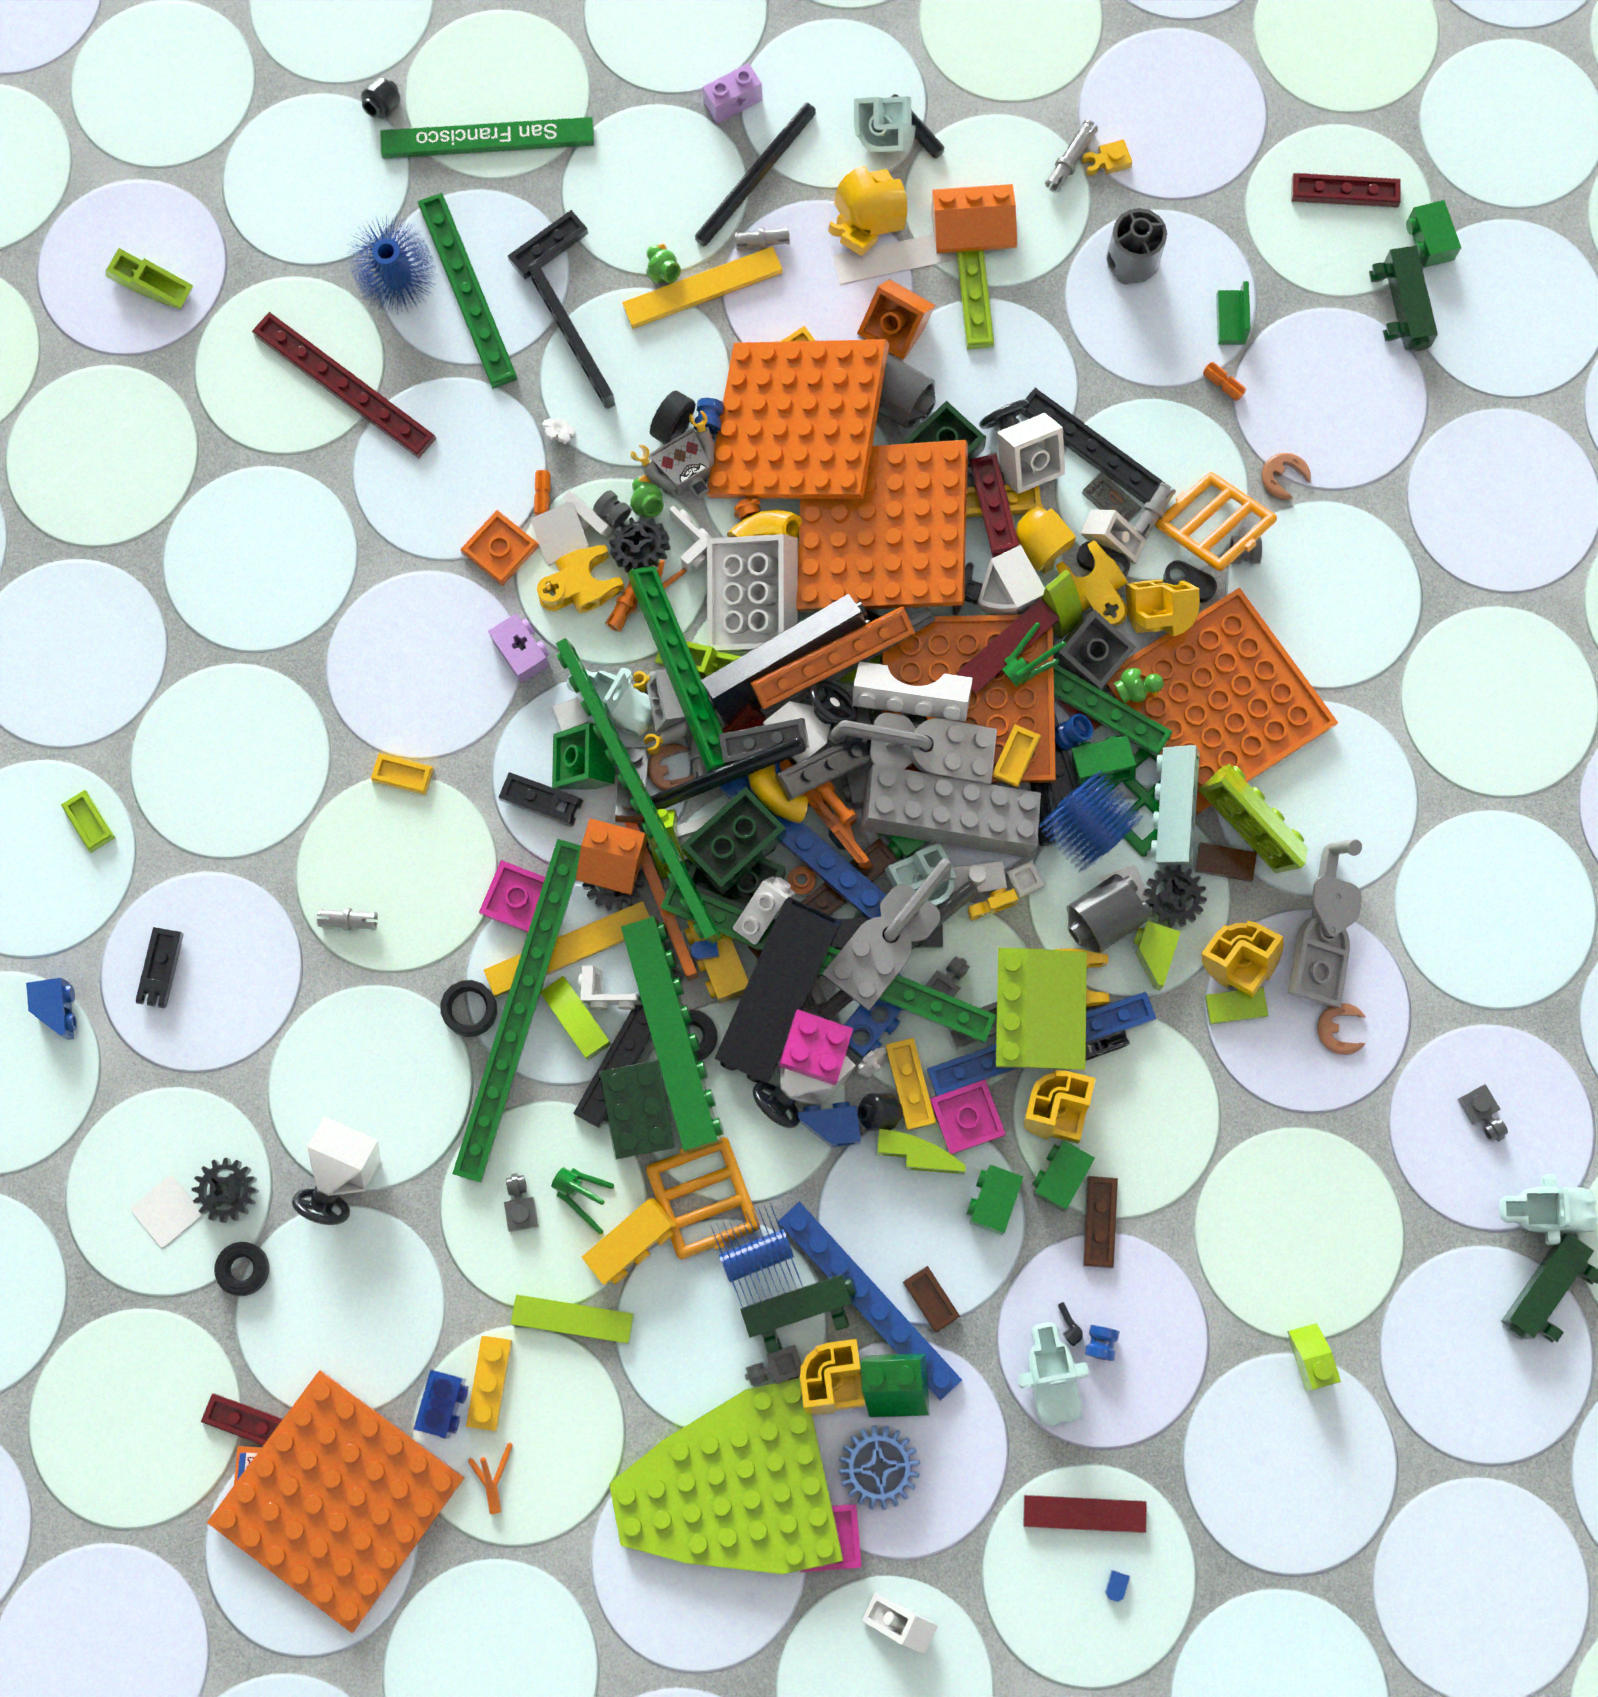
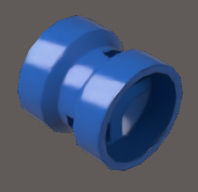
[694,398,724,434]
[1055,714,1093,751]
[1084,1325,1120,1362]

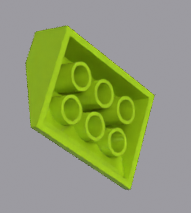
[1198,764,1308,874]
[996,948,1087,1070]

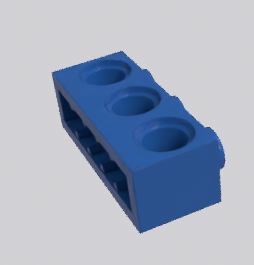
[844,974,909,1059]

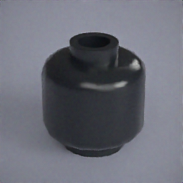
[361,78,401,119]
[858,1093,903,1131]

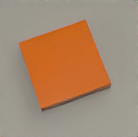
[460,510,539,586]

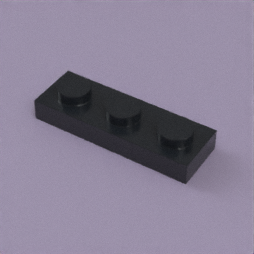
[507,210,589,280]

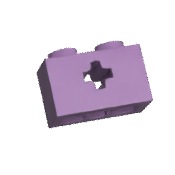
[702,63,763,124]
[488,613,550,684]

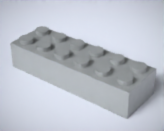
[861,764,1041,858]

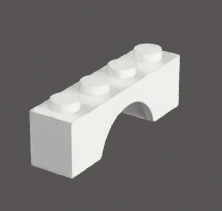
[853,662,972,722]

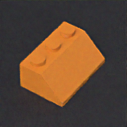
[931,184,1017,253]

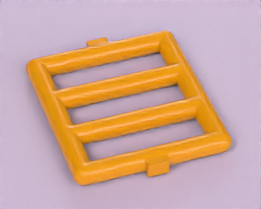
[1155,472,1277,571]
[646,1137,760,1259]

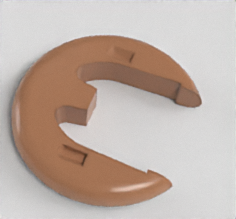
[1261,453,1311,500]
[648,743,694,791]
[1317,1003,1366,1055]

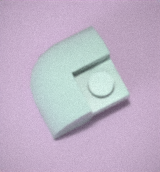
[854,96,915,153]
[885,843,956,906]

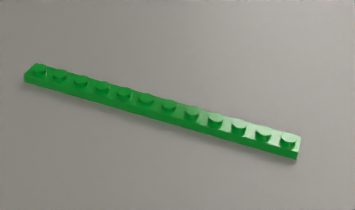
[556,638,722,944]
[452,839,581,1183]
[660,883,997,1044]

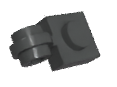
[925,956,970,997]
[1458,1084,1508,1142]
[504,1173,539,1232]
[744,1345,802,1385]

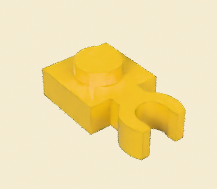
[1082,139,1133,176]
[828,214,879,256]
[967,888,1018,921]

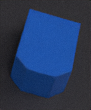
[691,940,719,961]
[1105,1570,1130,1602]

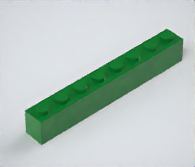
[621,916,724,1153]

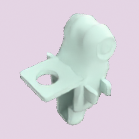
[566,668,653,738]
[1499,1174,1598,1245]
[1018,1322,1089,1426]

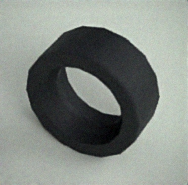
[649,390,696,444]
[440,980,498,1037]

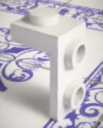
[669,506,711,574]
[733,876,796,944]
[578,966,643,1010]

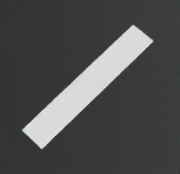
[832,234,1011,284]

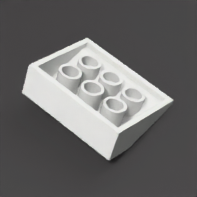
[707,534,798,651]

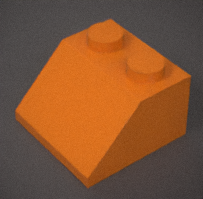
[857,279,936,360]
[576,818,648,895]

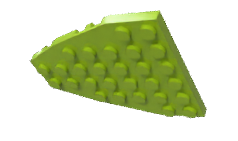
[609,1377,843,1575]

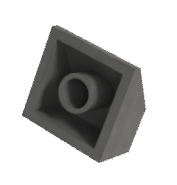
[1053,610,1136,690]

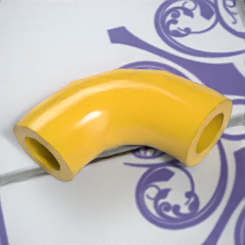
[727,509,802,538]
[748,764,808,824]

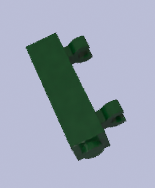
[1369,245,1438,351]
[1501,1233,1598,1343]
[740,1272,857,1354]

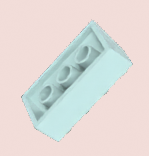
[1151,745,1200,867]

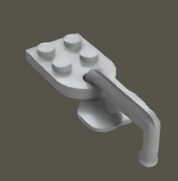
[829,713,997,784]
[1288,839,1362,1008]
[823,859,952,1011]

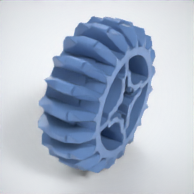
[838,1425,920,1510]

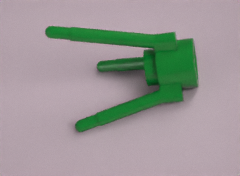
[1002,622,1066,687]
[551,1167,614,1235]

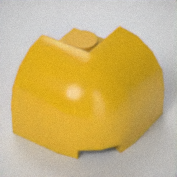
[834,166,908,235]
[1015,502,1076,575]
[1126,579,1200,636]
[1201,920,1284,997]
[1023,1070,1096,1144]
[800,1339,865,1415]

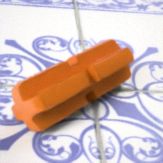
[1203,362,1246,401]
[534,470,551,516]

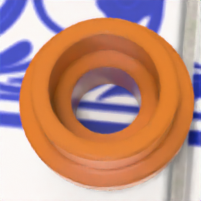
[787,866,816,895]

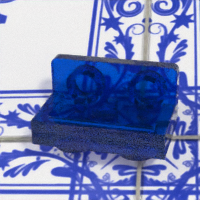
[413,1369,469,1439]

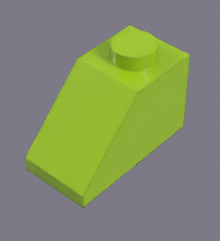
[1133,921,1181,991]
[1287,1323,1341,1390]

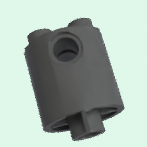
[1106,208,1168,285]
[878,354,936,429]
[1066,873,1153,953]

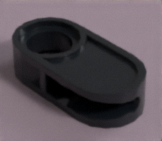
[1076,541,1130,577]
[1163,560,1217,603]
[1085,1030,1130,1061]

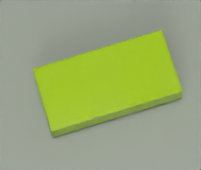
[60,790,116,853]
[1205,987,1269,1025]

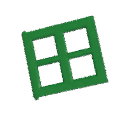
[1091,748,1161,857]

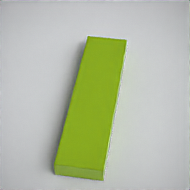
[956,250,994,350]
[511,1294,634,1344]

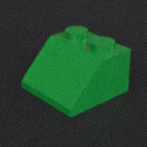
[552,723,616,789]
[860,1354,930,1417]

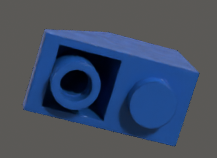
[26,978,77,1040]
[798,1102,861,1147]

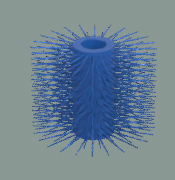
[345,214,437,314]
[1038,770,1143,873]
[711,1202,803,1310]

